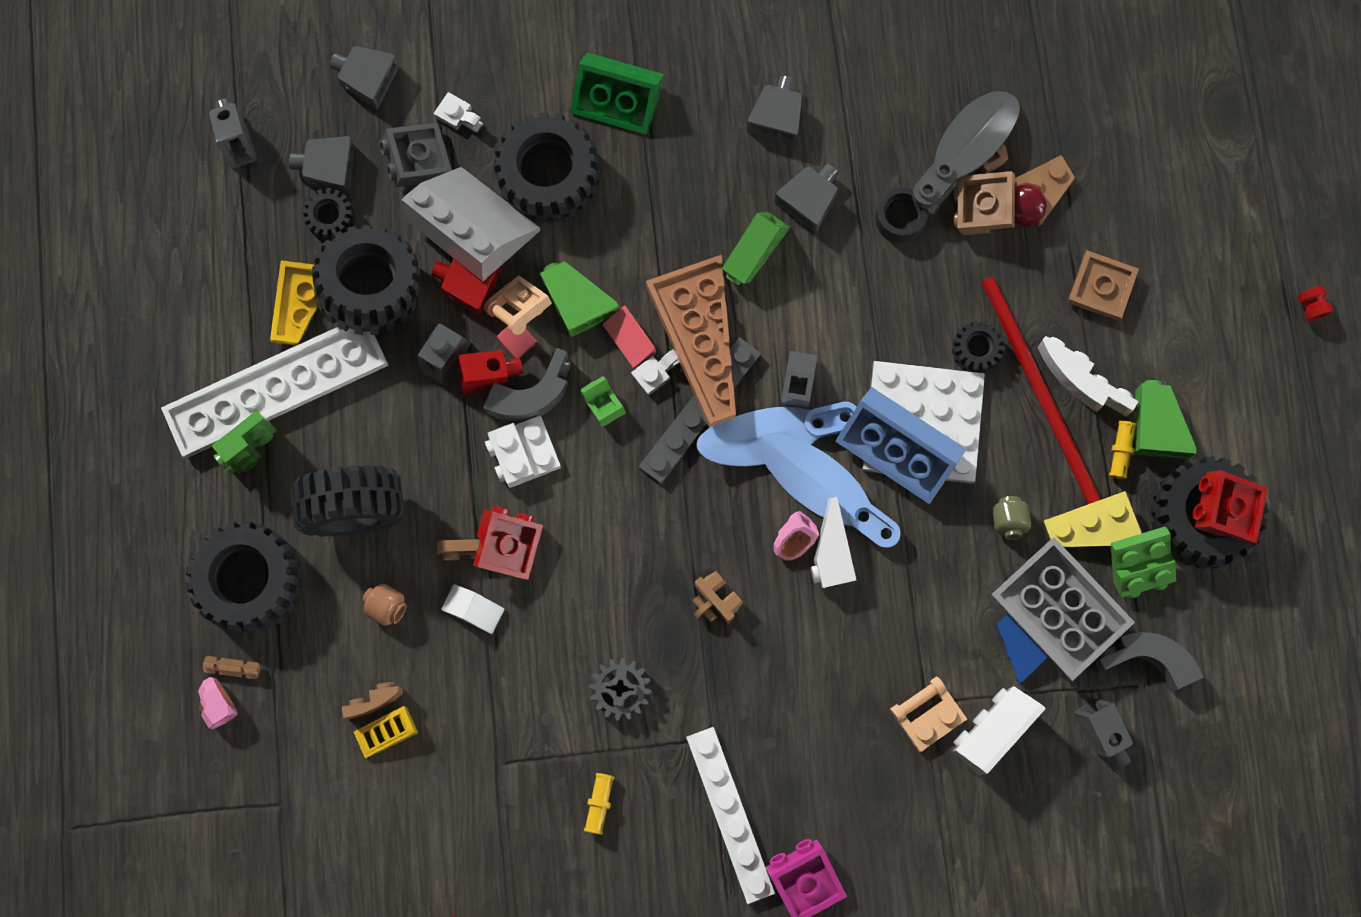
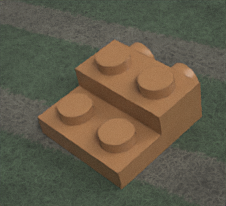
[954,171,1015,235]

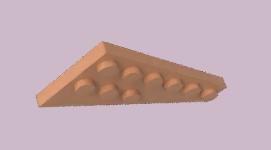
[646,255,736,428]

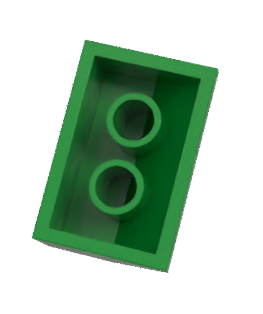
[570,53,664,135]

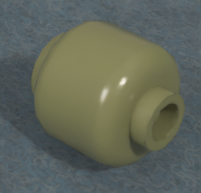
[993,496,1031,540]

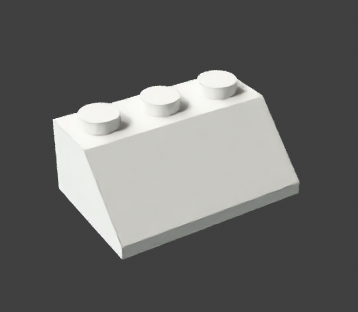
[952,686,1046,776]

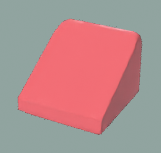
[497,326,537,358]

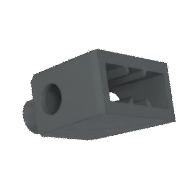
[330,46,399,110]
[747,76,802,145]
[209,99,258,169]
[289,136,355,195]
[775,164,839,233]
[418,323,472,386]
[1072,699,1133,769]

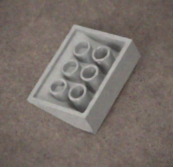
[401,167,540,281]
[991,537,1135,681]

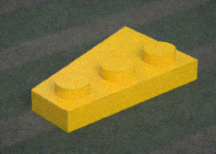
[270,261,318,345]

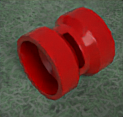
[1297,286,1334,322]

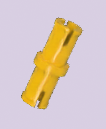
[1109,421,1137,479]
[584,773,614,835]

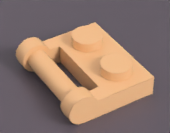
[484,275,552,335]
[890,676,967,752]

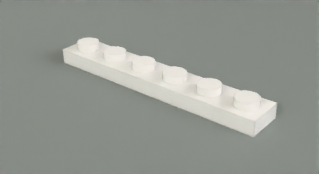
[686,727,775,904]

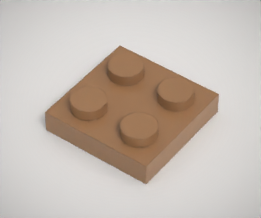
[1067,250,1139,321]

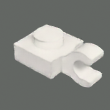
[433,92,483,133]
[631,349,680,396]

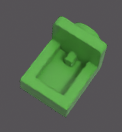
[581,377,626,427]

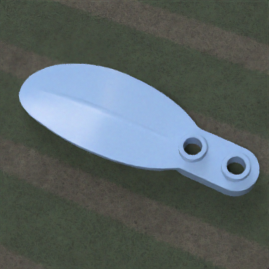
[697,402,856,466]
[760,433,901,548]

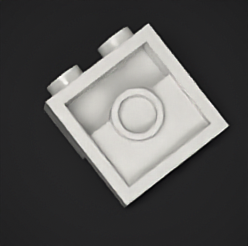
[485,415,561,488]

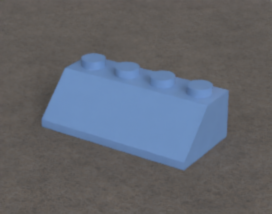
[836,387,966,504]

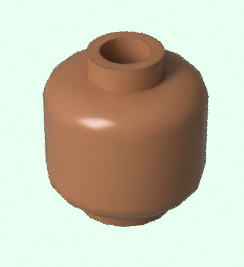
[362,584,407,626]

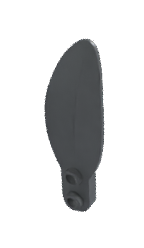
[912,91,1020,209]

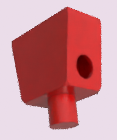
[432,258,502,317]
[457,350,523,396]

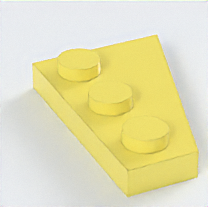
[1044,491,1142,547]

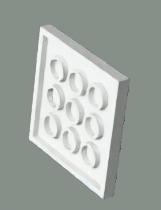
[862,361,985,484]

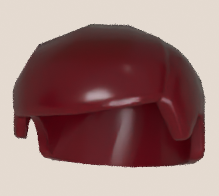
[1014,182,1047,227]

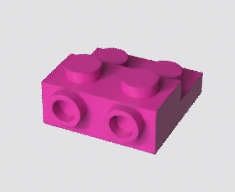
[765,839,847,917]

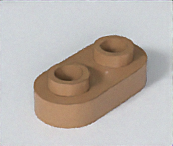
[437,539,480,560]

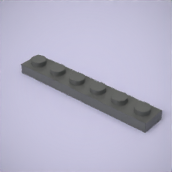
[639,337,761,485]

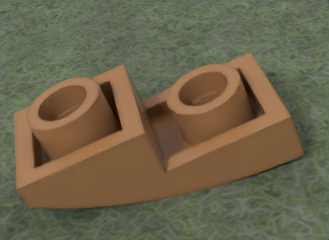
[342,682,403,720]

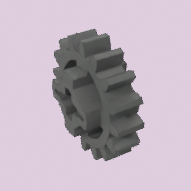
[589,658,652,721]

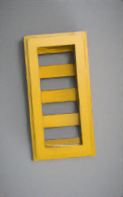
[354,706,418,758]

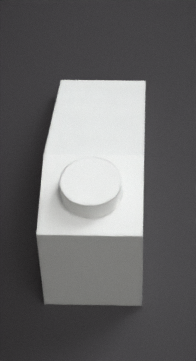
[811,497,856,588]

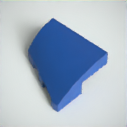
[996,613,1048,683]

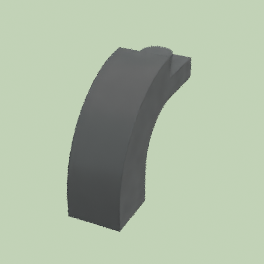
[484,348,571,422]
[1094,632,1204,691]

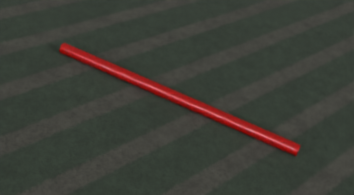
[981,277,1111,552]

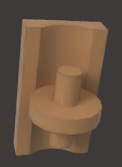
[692,571,743,624]

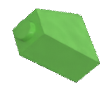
[722,212,790,285]
[540,261,619,337]
[1133,380,1196,459]

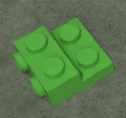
[212,410,277,475]
[1111,527,1176,598]

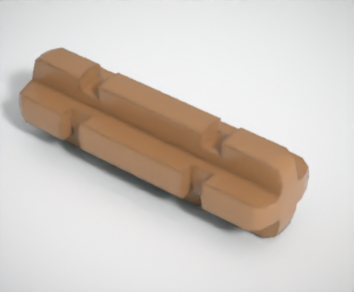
[203,656,260,679]

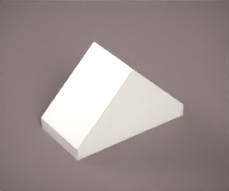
[441,584,505,634]

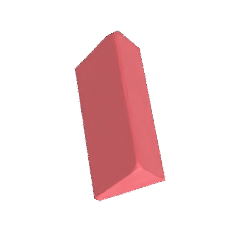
[602,306,656,369]

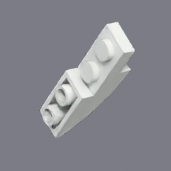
[1038,336,1138,417]

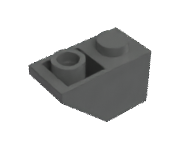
[780,351,817,410]

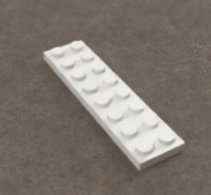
[161,327,389,459]

